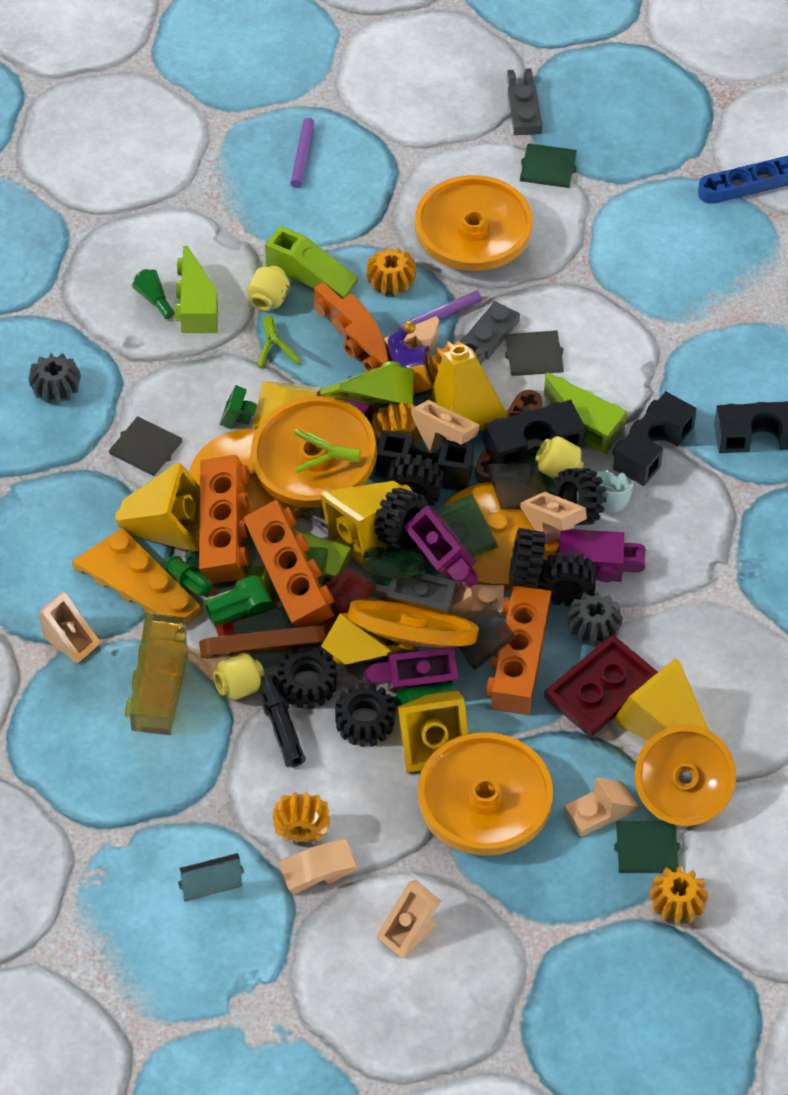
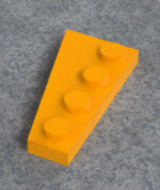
[72,528,202,631]

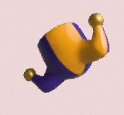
[388,321,433,398]

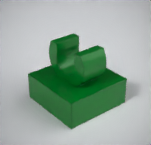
[219,385,257,429]

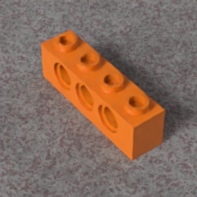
[199,454,250,584]
[243,499,335,628]
[486,585,551,716]

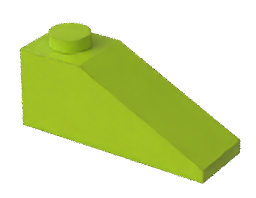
[320,361,414,408]

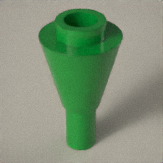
[132,269,175,319]
[395,682,455,710]

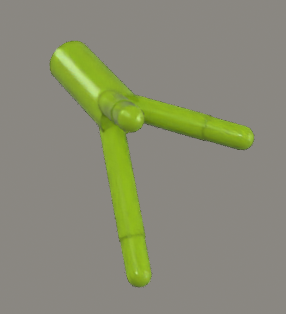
[257,316,301,368]
[294,429,361,473]

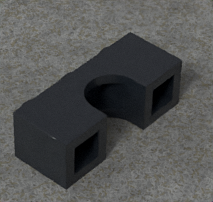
[612,391,697,486]
[483,400,586,471]
[714,401,788,453]
[376,430,474,490]

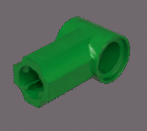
[204,575,274,627]

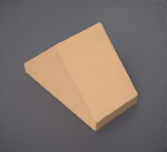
[39,592,101,663]

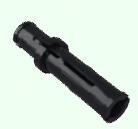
[259,674,306,768]

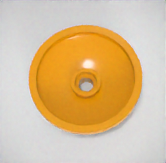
[635,725,736,826]

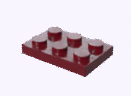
[544,634,658,738]

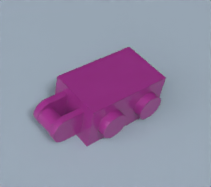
[403,506,478,588]
[559,529,646,582]
[364,647,458,690]

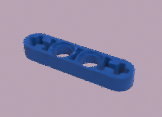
[698,156,788,204]

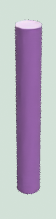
[290,118,314,188]
[399,290,482,330]

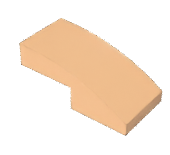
[278,839,359,895]

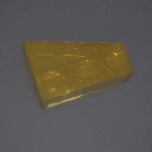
[125,613,189,735]

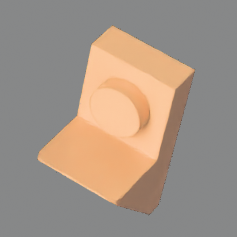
[383,316,439,369]
[411,400,480,453]
[520,492,587,544]
[450,581,504,619]
[564,778,639,837]
[376,880,441,958]

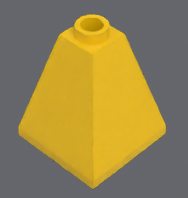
[429,345,509,432]
[115,463,200,552]
[320,481,413,570]
[613,658,709,740]

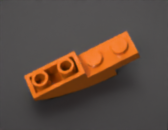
[313,282,388,371]

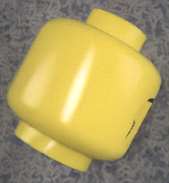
[247,266,290,311]
[535,436,584,479]
[213,653,264,700]

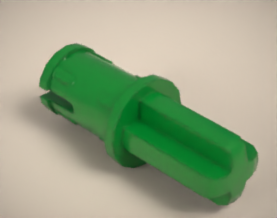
[165,556,213,598]

